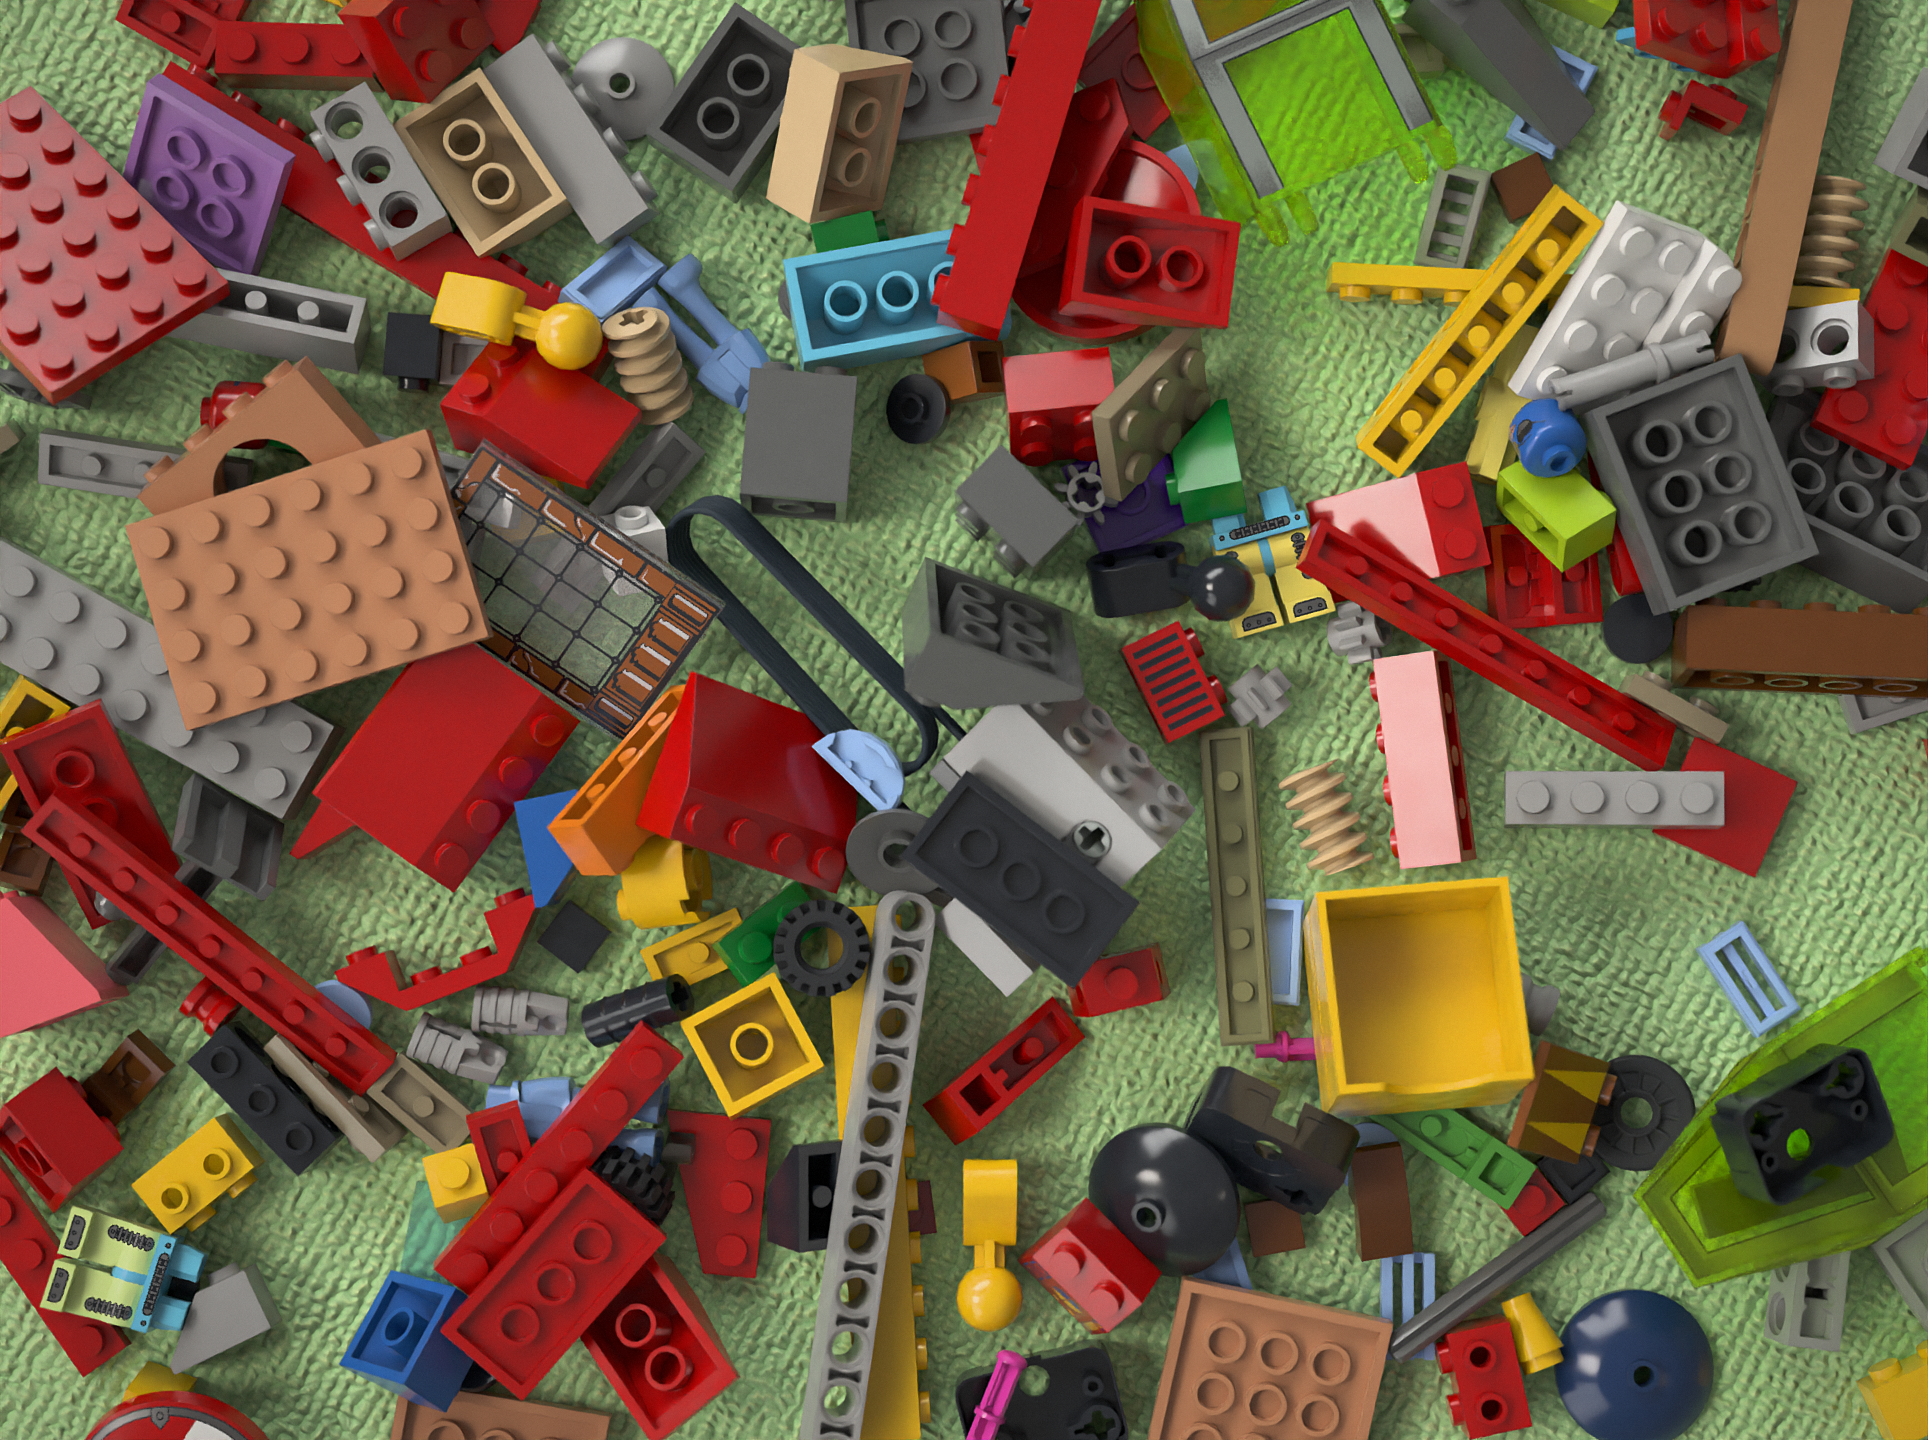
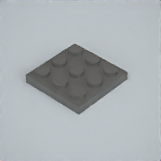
[844,0,1012,146]

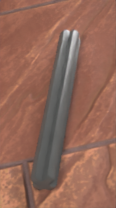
[1387,1192,1607,1363]

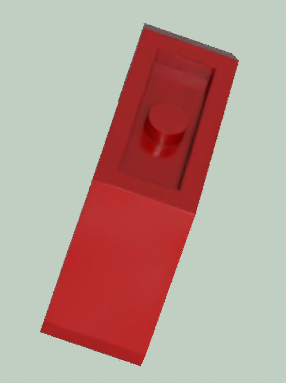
[334,887,541,1011]

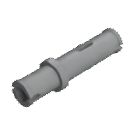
[1548,330,1714,412]

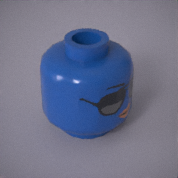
[1509,398,1587,478]

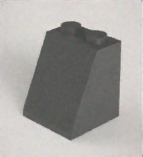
[740,362,857,523]

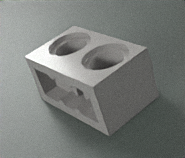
[1753,300,1874,396]
[1764,1238,1851,1352]

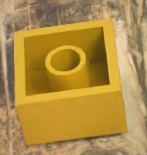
[679,972,824,1121]

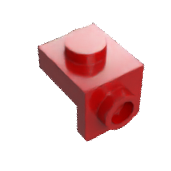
[1657,79,1748,141]

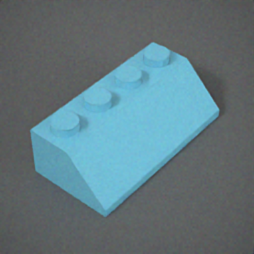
[783,229,1012,373]

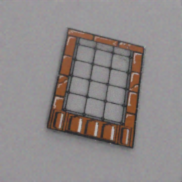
[450,438,726,744]

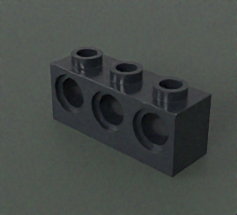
[187,1021,346,1176]

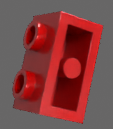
[1434,1313,1532,1440]

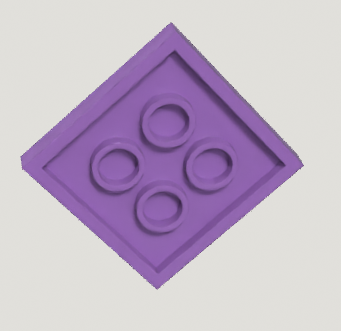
[122,73,296,276]

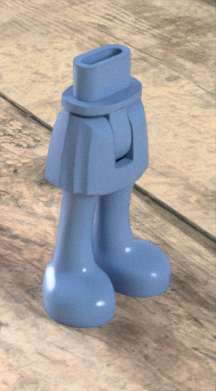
[631,253,771,415]
[485,1077,670,1167]

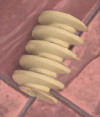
[1793,175,1869,288]
[602,307,694,425]
[1278,758,1375,876]

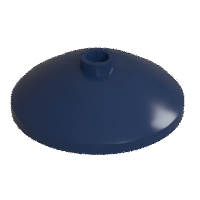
[1554,1288,1714,1440]

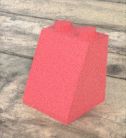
[0,890,130,1038]

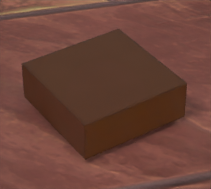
[1490,152,1554,224]
[1243,1198,1306,1257]

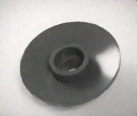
[846,809,938,896]

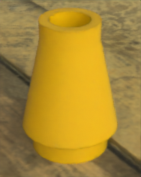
[1501,1292,1564,1375]

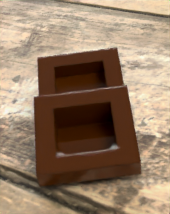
[0,785,55,897]
[81,1029,176,1129]
[1348,1141,1413,1262]

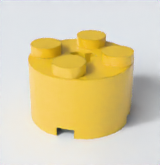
[617,833,713,930]

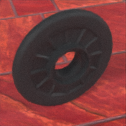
[1592,1055,1696,1171]

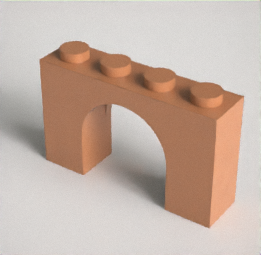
[137,355,382,516]

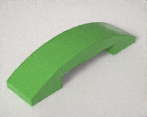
[1368,1109,1537,1211]

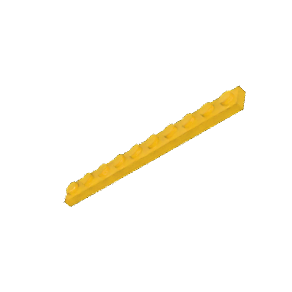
[1326,262,1860,321]

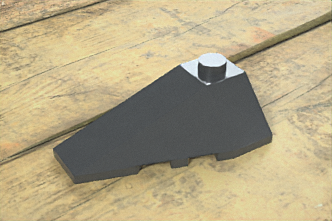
[1401,0,1595,151]

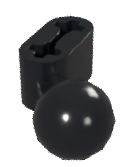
[1085,541,1256,622]

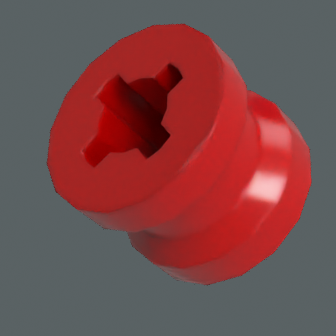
[179,976,243,1037]

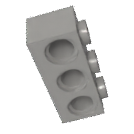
[309,82,453,261]

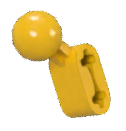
[429,272,603,370]
[955,1159,1023,1332]

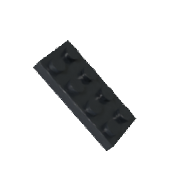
[900,770,1140,990]

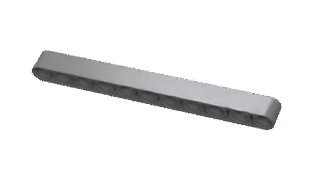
[799,890,935,1440]

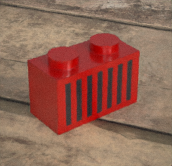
[1119,620,1228,745]

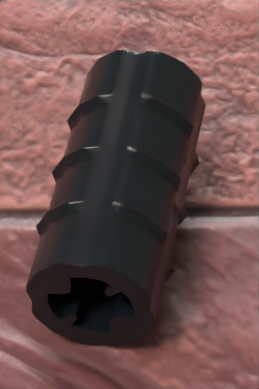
[581,974,694,1048]

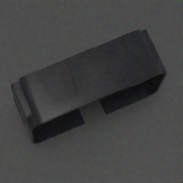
[1710,1043,1895,1206]
[1182,1066,1360,1215]
[955,1339,1128,1440]

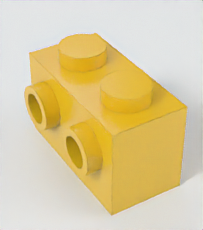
[131,1113,265,1235]

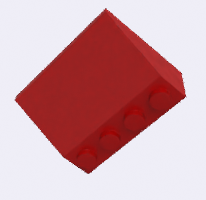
[312,643,580,893]
[635,671,858,894]

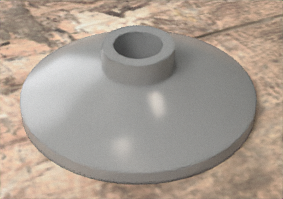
[572,37,675,141]

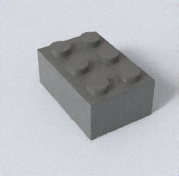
[645,2,802,204]
[955,445,1079,581]

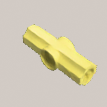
[1465,324,1540,486]

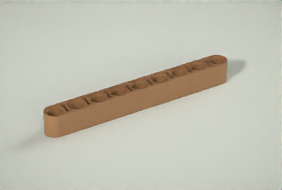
[1713,0,1853,377]

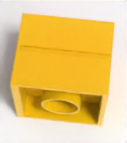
[1303,876,1534,1118]

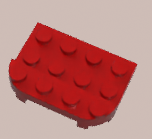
[1633,0,1782,79]

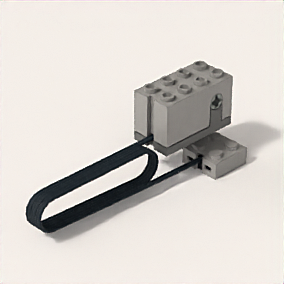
[665,495,1196,997]

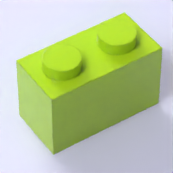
[1495,460,1617,572]

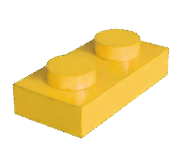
[640,907,743,986]

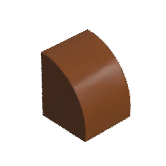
[922,341,1005,405]

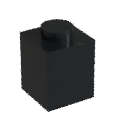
[383,312,448,394]

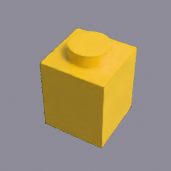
[422,1143,490,1224]

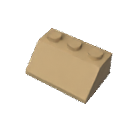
[766,44,913,224]
[392,67,574,259]

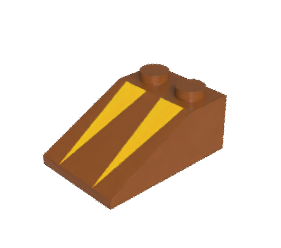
[1507,1040,1618,1165]

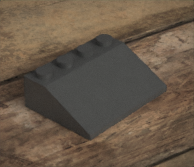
[1577,353,1820,616]
[1765,388,1928,614]
[901,557,1084,710]

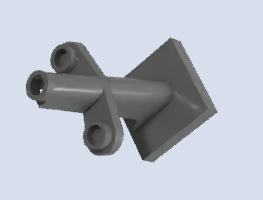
[94,773,284,986]

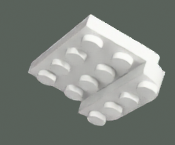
[1508,200,1742,416]

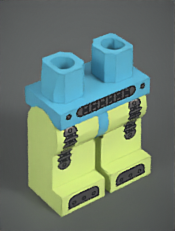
[40,1205,208,1333]

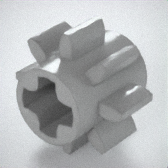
[1054,462,1118,529]
[1327,601,1392,665]
[1227,664,1293,729]

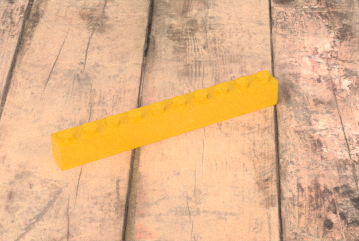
[827,904,931,1440]

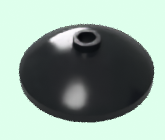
[1088,1122,1241,1277]

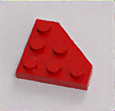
[969,77,1134,280]

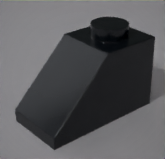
[767,1139,842,1253]

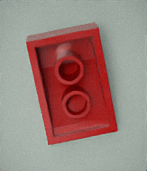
[1058,195,1241,329]
[439,338,643,489]
[1305,461,1491,604]
[579,1252,740,1440]

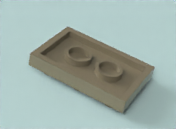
[1091,327,1210,502]

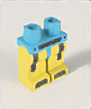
[1208,486,1336,639]

